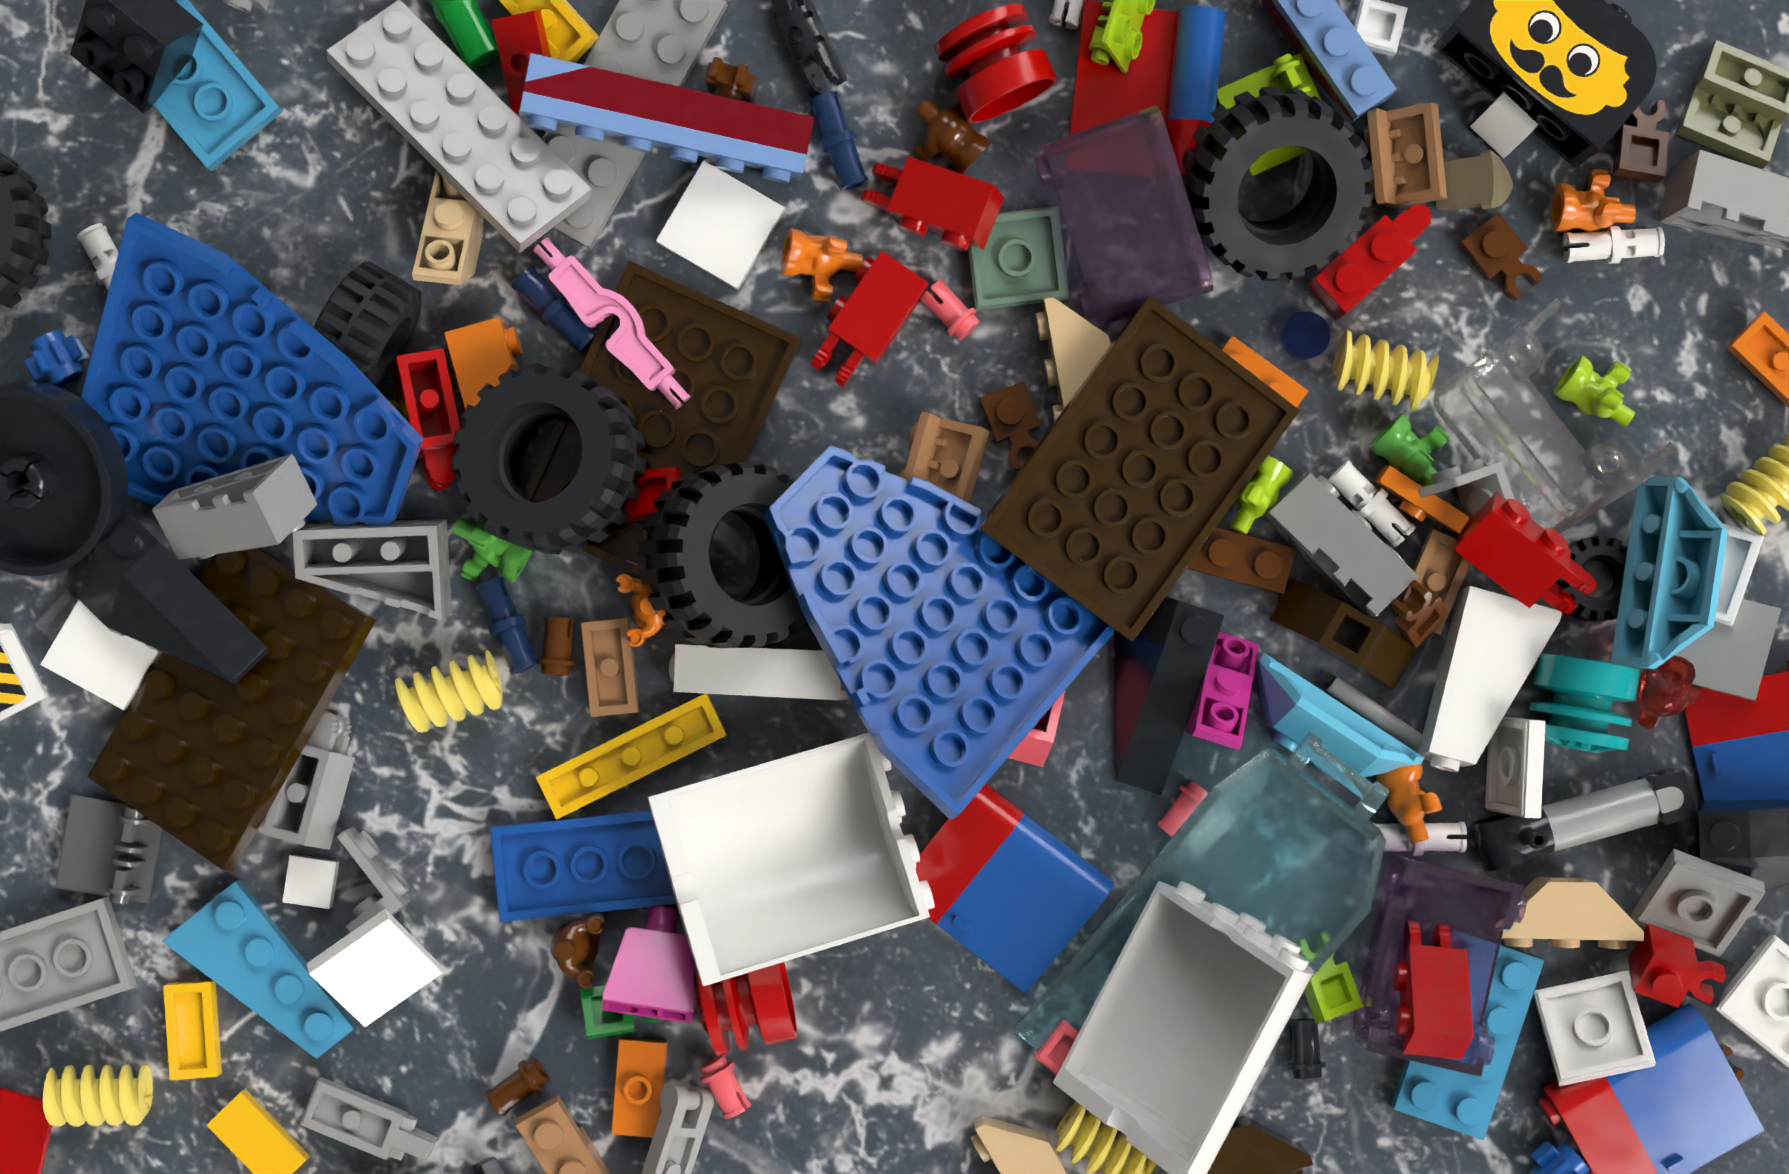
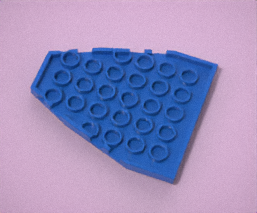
[81,212,424,526]
[764,445,1115,820]

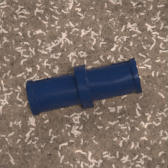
[809,91,869,191]
[511,266,597,353]
[476,577,538,675]

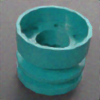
[1529,654,1641,753]

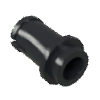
[1288,1018,1326,1079]

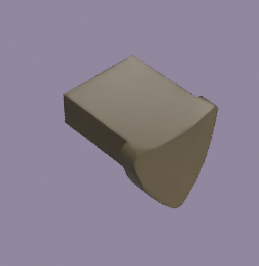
[1436,150,1513,211]

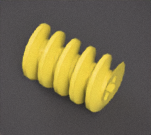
[1332,330,1439,411]
[1720,433,1789,536]
[395,650,502,733]
[43,1064,153,1127]
[1055,1101,1156,1174]

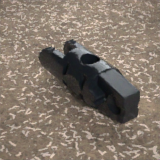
[771,0,847,99]

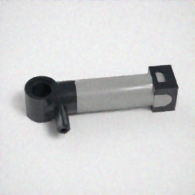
[1471,768,1697,871]

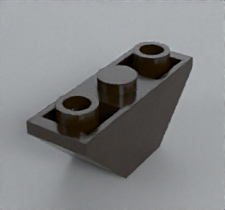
[1269,579,1416,690]
[1207,1116,1313,1174]

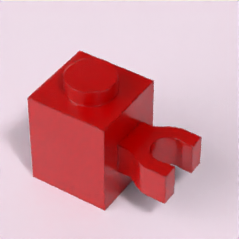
[1628,923,1726,1008]

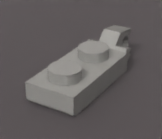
[300,1077,438,1161]

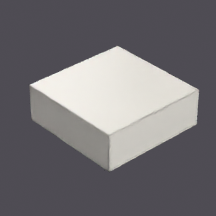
[1353,0,1408,57]
[1470,92,1538,158]
[282,854,340,909]

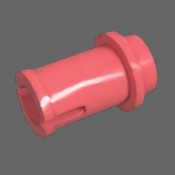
[920,280,980,341]
[1157,780,1214,843]
[699,1055,751,1119]

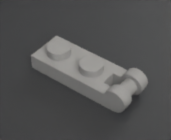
[641,1084,714,1174]

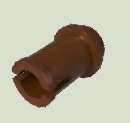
[537,617,575,676]
[486,1058,550,1116]

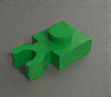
[580,985,663,1040]

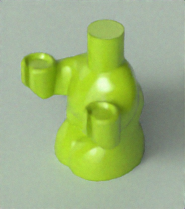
[1553,354,1635,427]
[1230,455,1294,535]

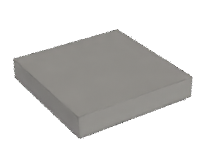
[1659,599,1781,701]
[1631,849,1765,957]

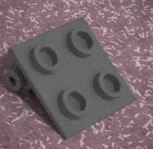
[55,794,162,904]

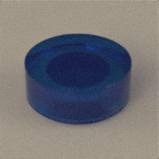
[1281,311,1330,360]

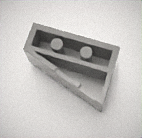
[1658,150,1789,251]
[152,454,318,560]
[292,519,452,621]

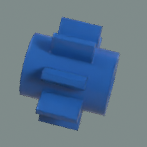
[24,330,90,387]
[1529,1141,1590,1174]

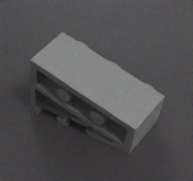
[1263,473,1419,616]

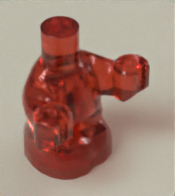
[1636,655,1701,729]

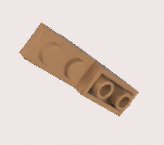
[516,1095,610,1174]

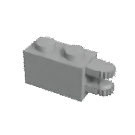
[262,710,355,850]

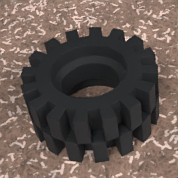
[1556,536,1628,622]

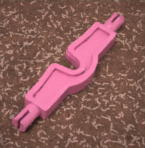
[533,237,691,410]

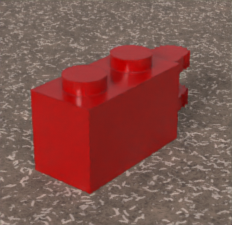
[861,156,1004,251]
[1306,203,1433,321]
[810,251,929,387]
[391,348,461,492]
[1454,492,1597,615]
[1392,921,1474,1059]

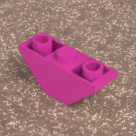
[1185,632,1259,750]

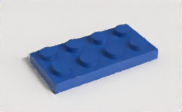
[490,810,677,922]

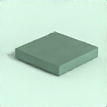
[968,206,1069,312]

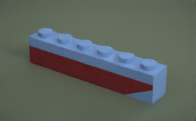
[1260,0,1397,125]
[519,53,814,183]

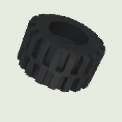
[314,261,422,386]

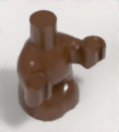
[912,98,992,174]
[550,914,605,989]

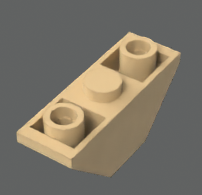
[412,170,484,285]
[1035,297,1111,422]
[1489,877,1644,949]
[971,1115,1069,1174]

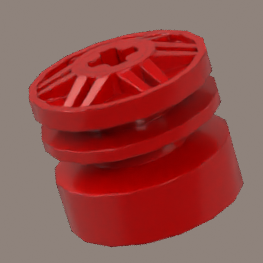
[934,3,1057,123]
[695,962,798,1056]

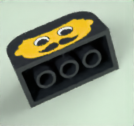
[1433,0,1657,168]

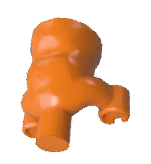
[1551,169,1636,232]
[781,228,863,303]
[616,574,666,647]
[1376,763,1442,844]

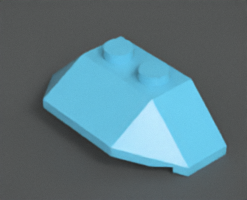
[1610,476,1728,669]
[1255,653,1424,781]

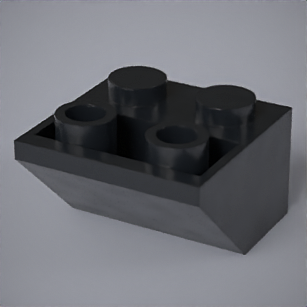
[70,0,203,113]

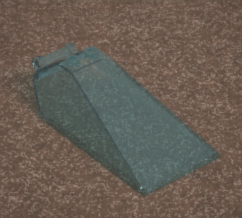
[1012,731,1389,1050]

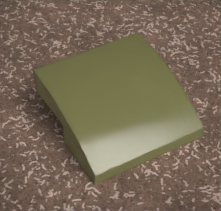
[1675,40,1789,169]

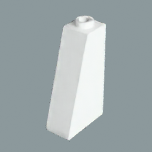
[1418,586,1562,772]
[669,644,851,700]

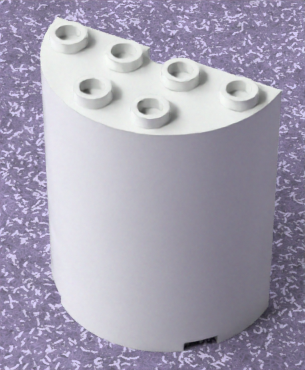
[648,733,935,986]
[1053,881,1314,1174]

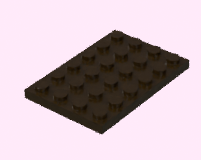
[524,261,802,577]
[977,295,1300,642]
[87,548,377,872]

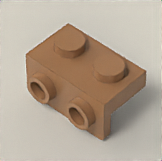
[1364,102,1447,208]
[899,411,990,504]

